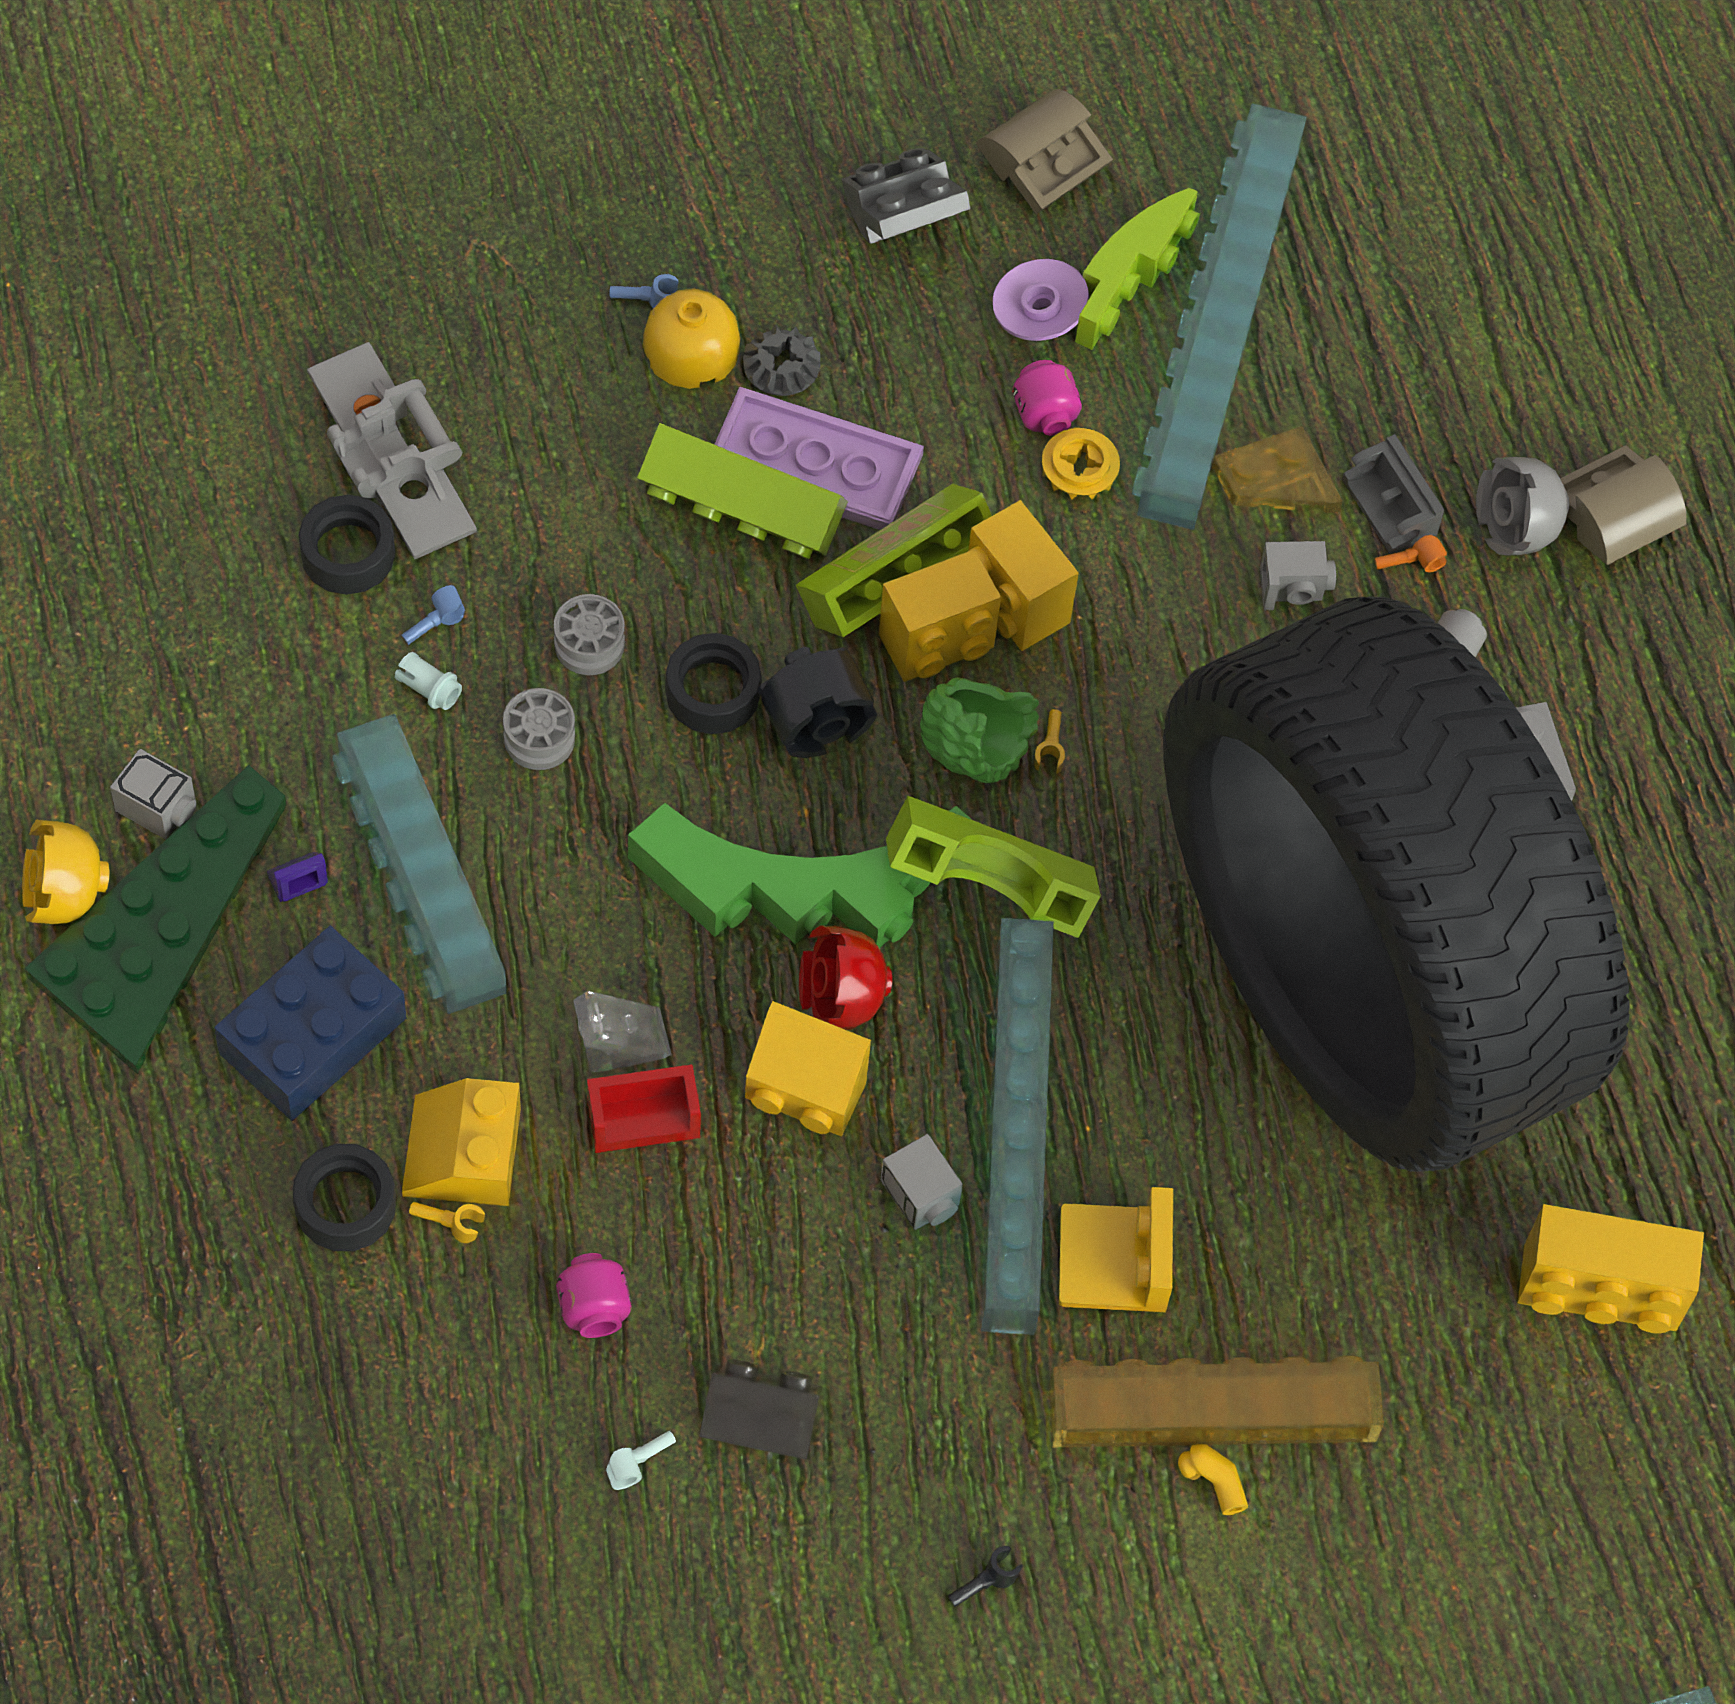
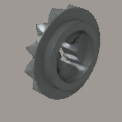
[743,324,820,396]

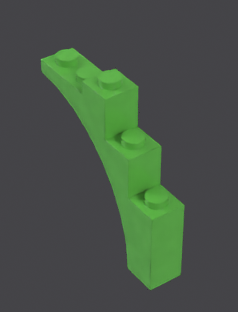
[628,803,971,948]

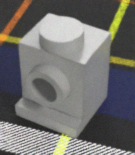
[1260,541,1336,610]

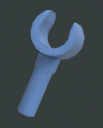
[610,274,679,308]
[401,585,465,645]

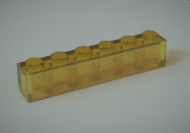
[1049,1356,1384,1448]

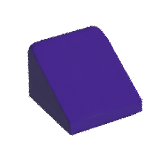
[267,852,328,902]

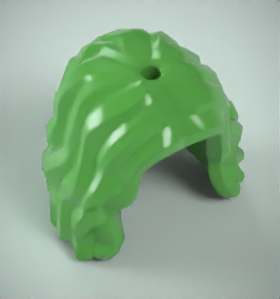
[920,677,1039,783]

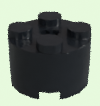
[758,647,877,758]

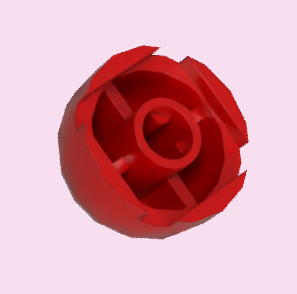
[799,925,893,1030]

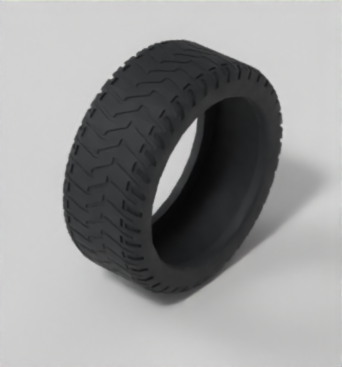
[1163,597,1630,1172]

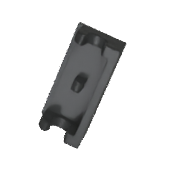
[1342,434,1444,554]

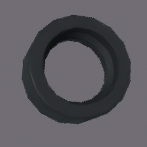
[298,495,395,595]
[665,633,762,734]
[293,1144,396,1251]

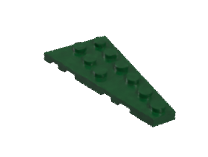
[24,765,287,1074]

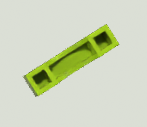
[886,796,1101,938]

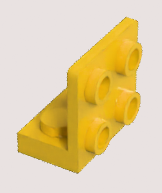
[1058,1187,1173,1312]

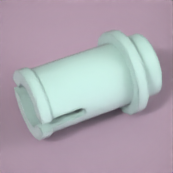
[395,652,462,710]

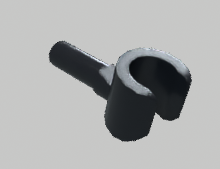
[947,1546,1023,1608]

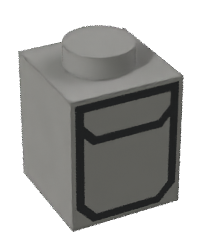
[110,749,196,839]
[880,1134,963,1230]

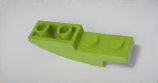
[1075,188,1200,350]

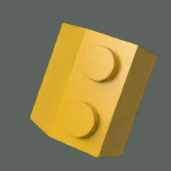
[745,1001,871,1137]
[402,1078,521,1206]

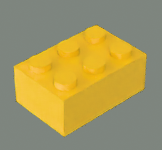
[1518,1204,1704,1333]

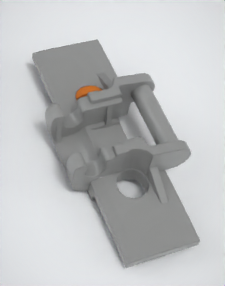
[307,342,477,560]

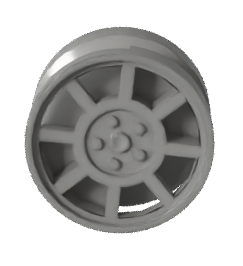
[554,594,625,675]
[503,688,575,770]

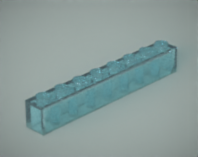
[981,918,1054,1335]

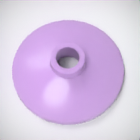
[993,259,1089,341]

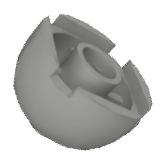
[1476,457,1569,555]

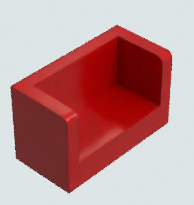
[587,1064,701,1153]

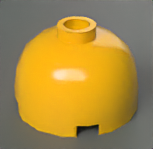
[643,289,740,389]
[22,820,109,924]

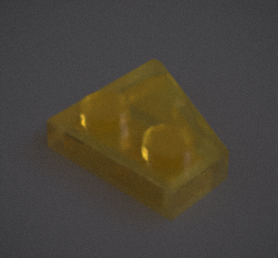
[1212,426,1343,513]

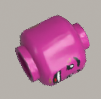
[1012,360,1082,436]
[556,1253,632,1338]

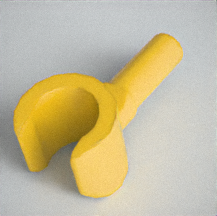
[1033,709,1065,773]
[409,1202,485,1243]

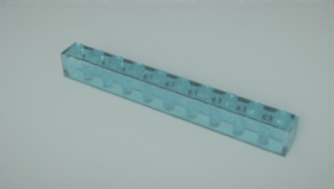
[1132,103,1307,530]

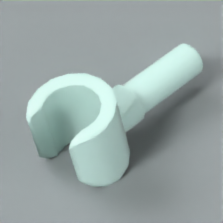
[606,1431,676,1490]

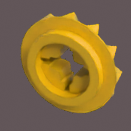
[1042,428,1120,500]

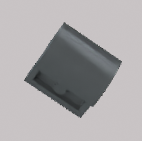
[842,148,971,244]

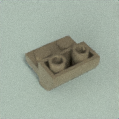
[975,89,1113,215]
[1560,445,1686,565]

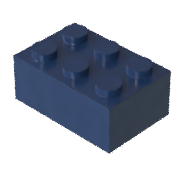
[214,925,407,1121]

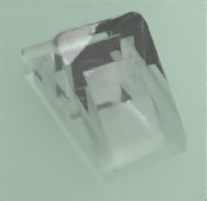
[573,991,671,1072]

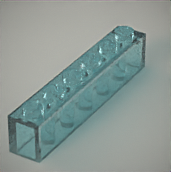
[332,713,507,1014]

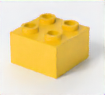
[967,500,1079,651]
[879,549,1001,682]

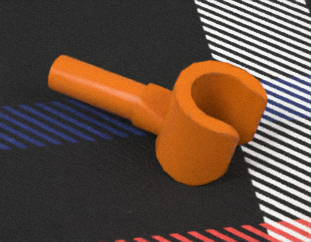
[1374,535,1447,573]

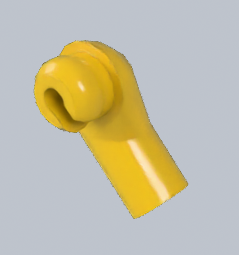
[1178,1444,1248,1515]

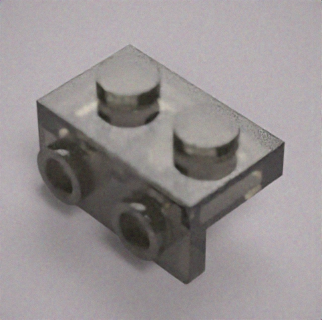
[699,1359,823,1459]

